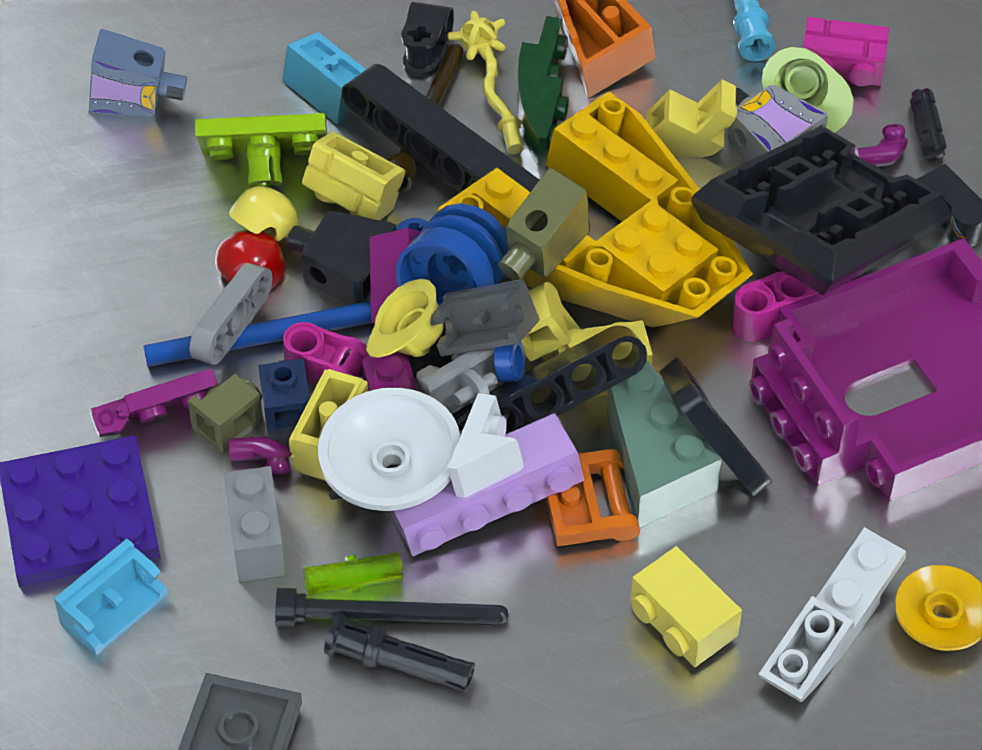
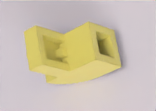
[646,79,737,158]
[521,282,580,361]

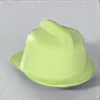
[762,46,854,133]

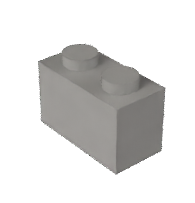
[224,466,286,583]

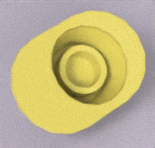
[366,279,445,358]

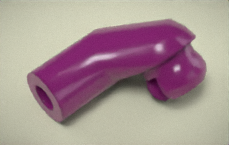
[855,124,908,167]
[229,436,292,475]

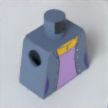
[88,29,187,118]

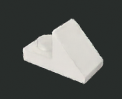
[447,393,524,498]

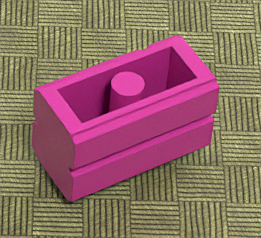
[803,17,890,87]

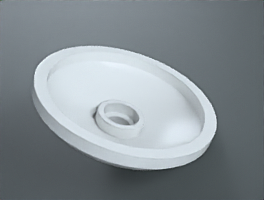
[318,388,460,511]

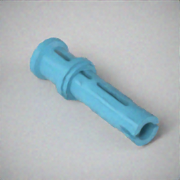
[733,0,776,62]

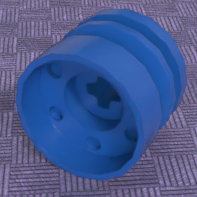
[396,203,509,306]

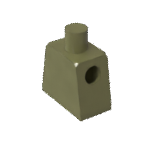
[498,167,589,280]

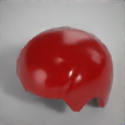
[215,229,285,289]

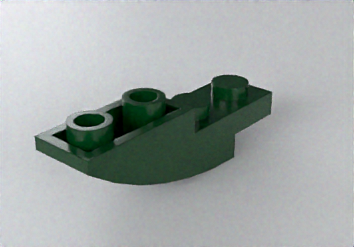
[517,16,569,167]

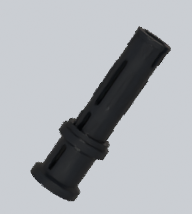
[324,612,475,693]

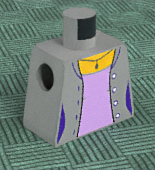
[728,85,828,162]

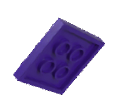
[0,435,161,587]

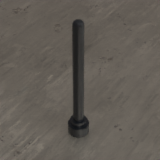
[275,588,509,627]

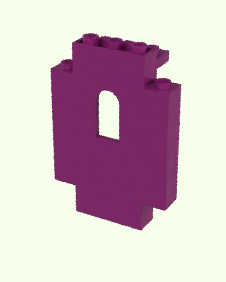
[748,238,982,502]

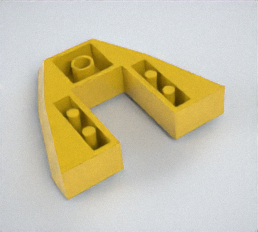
[437,91,753,328]

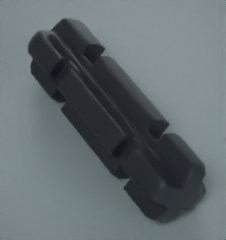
[910,88,947,159]

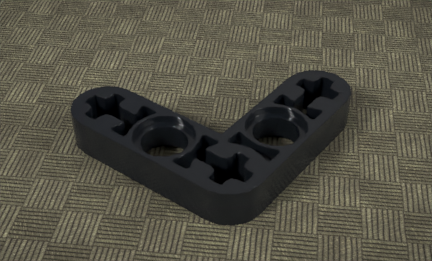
[659,357,772,496]

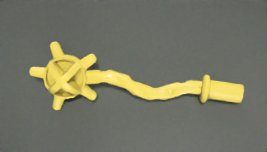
[447,11,524,155]

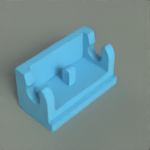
[282,32,366,124]
[54,539,168,655]

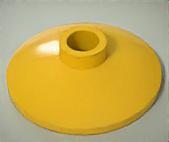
[895,565,982,651]

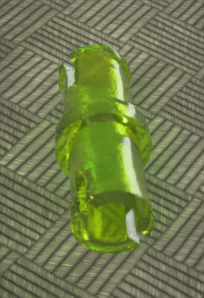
[303,551,404,597]

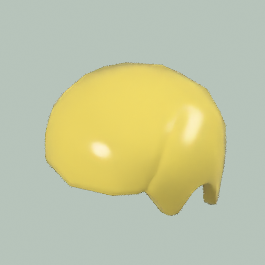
[228,186,299,241]

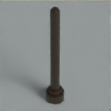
[386,44,464,192]

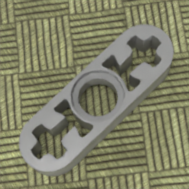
[190,263,272,365]

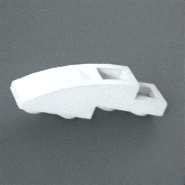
[759,527,906,702]

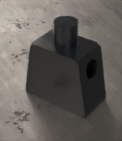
[286,211,396,305]

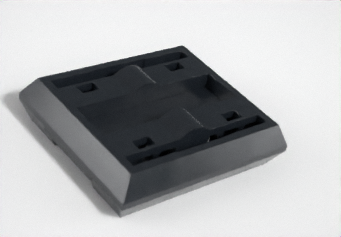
[691,126,952,295]

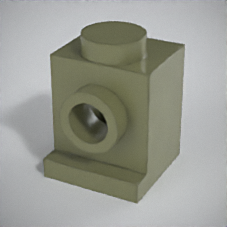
[188,374,263,453]

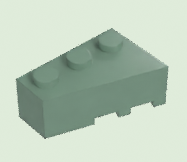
[607,361,721,527]

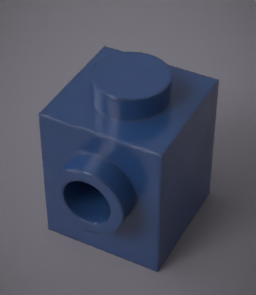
[258,359,310,436]

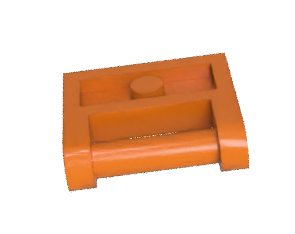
[546,449,641,547]

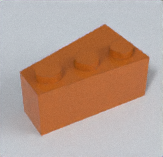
[554,0,656,99]

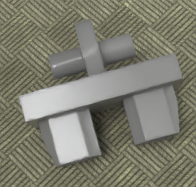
[416,348,504,414]

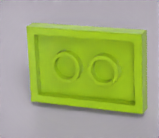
[195,113,328,187]

